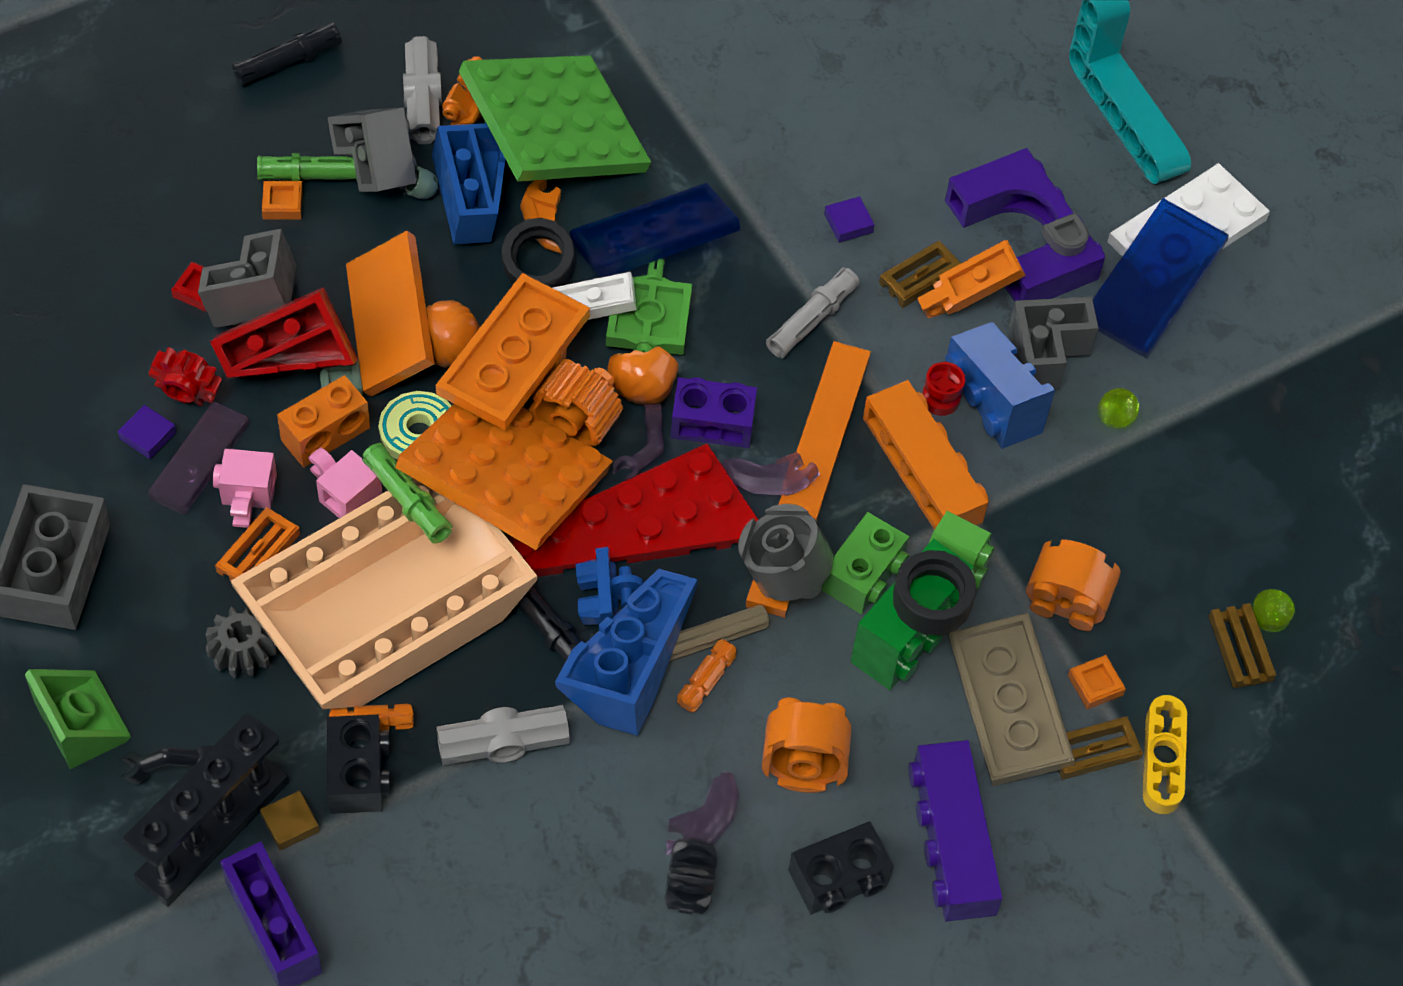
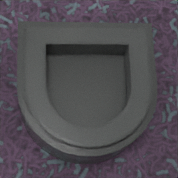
[1041,213,1089,256]

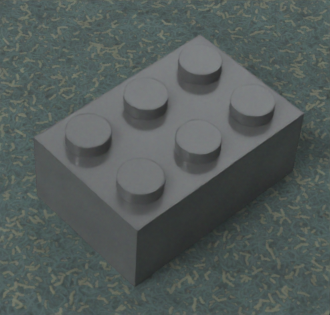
[0,484,111,630]

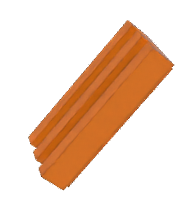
[215,507,300,581]

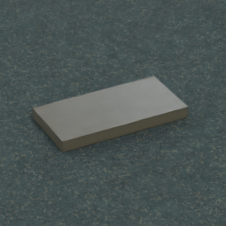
[948,613,1075,787]

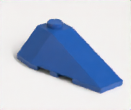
[555,569,698,736]

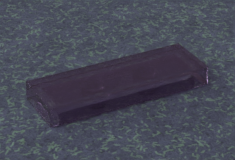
[148,401,249,515]

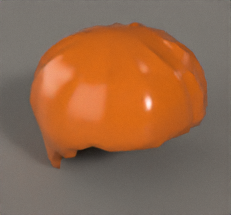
[426,300,480,368]
[607,346,678,406]

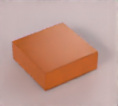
[262,181,303,220]
[1067,655,1126,710]

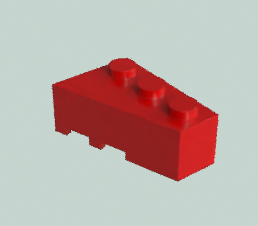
[210,287,358,378]

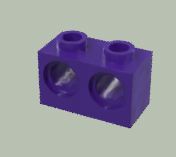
[671,377,757,448]

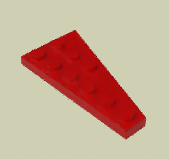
[506,443,758,577]

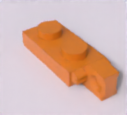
[917,240,1026,318]

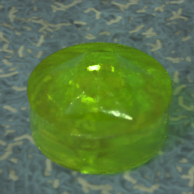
[1098,388,1139,429]
[1252,589,1295,632]

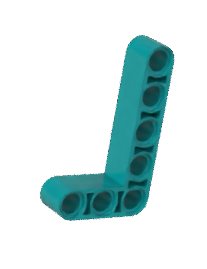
[1069,0,1191,184]

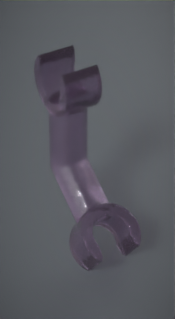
[613,404,664,481]

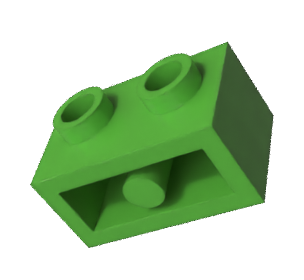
[821,512,910,615]

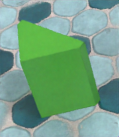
[25,669,131,769]

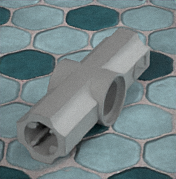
[403,36,442,144]
[436,705,570,765]

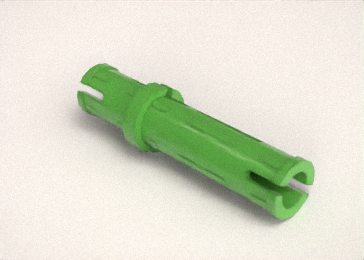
[257,153,357,181]
[362,443,453,544]

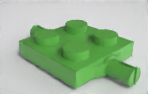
[606,257,692,355]

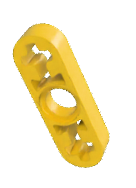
[1143,695,1187,814]

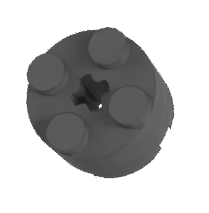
[738,504,833,601]

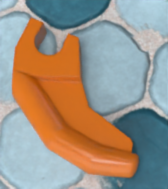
[520,179,561,254]

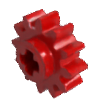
[148,347,222,406]

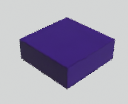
[824,196,875,242]
[117,405,177,459]

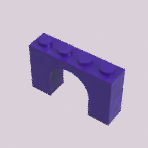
[945,148,1105,302]

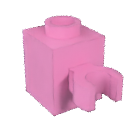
[308,447,382,518]
[213,449,277,528]

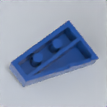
[432,123,506,244]
[945,322,1055,449]

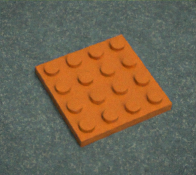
[395,404,613,550]

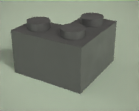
[327,107,417,192]
[198,229,297,328]
[1008,296,1099,390]

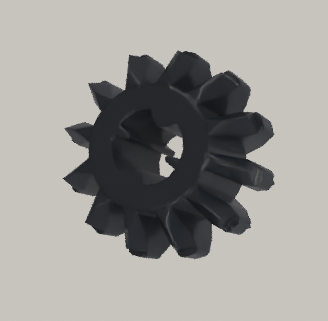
[664,838,718,915]

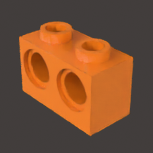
[277,375,370,468]

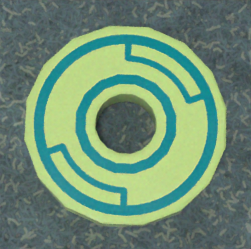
[378,391,451,460]

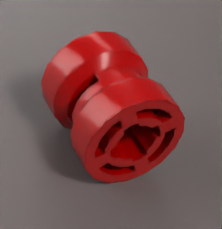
[922,362,965,416]

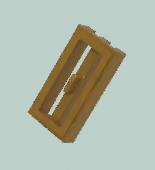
[879,240,961,308]
[1209,603,1276,688]
[1059,716,1143,780]

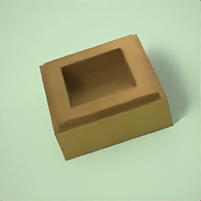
[260,791,320,851]

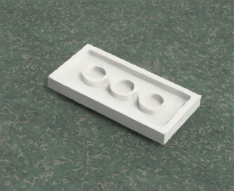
[1107,163,1270,291]

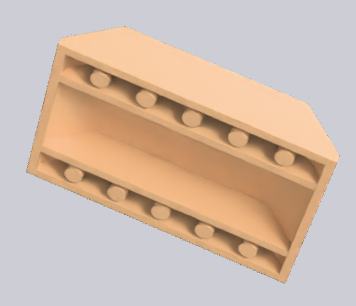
[231,477,537,709]

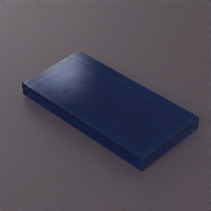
[570,183,740,278]
[1092,198,1229,359]

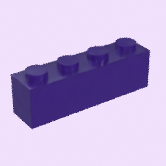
[908,740,1003,922]

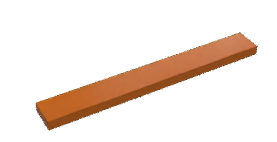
[745,341,871,618]

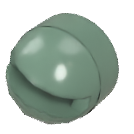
[407,166,438,199]

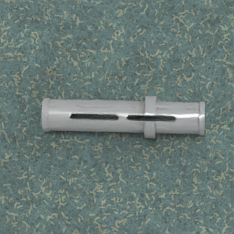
[766,267,860,358]

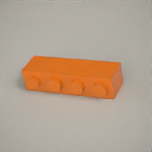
[863,380,989,530]

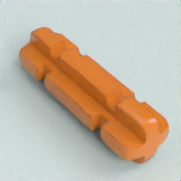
[677,639,737,713]
[329,703,414,730]

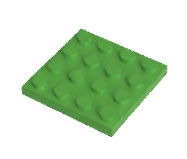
[459,56,651,181]

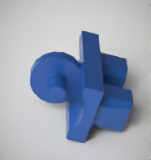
[576,547,644,625]

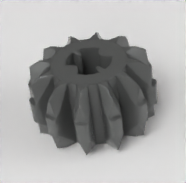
[205,606,278,679]

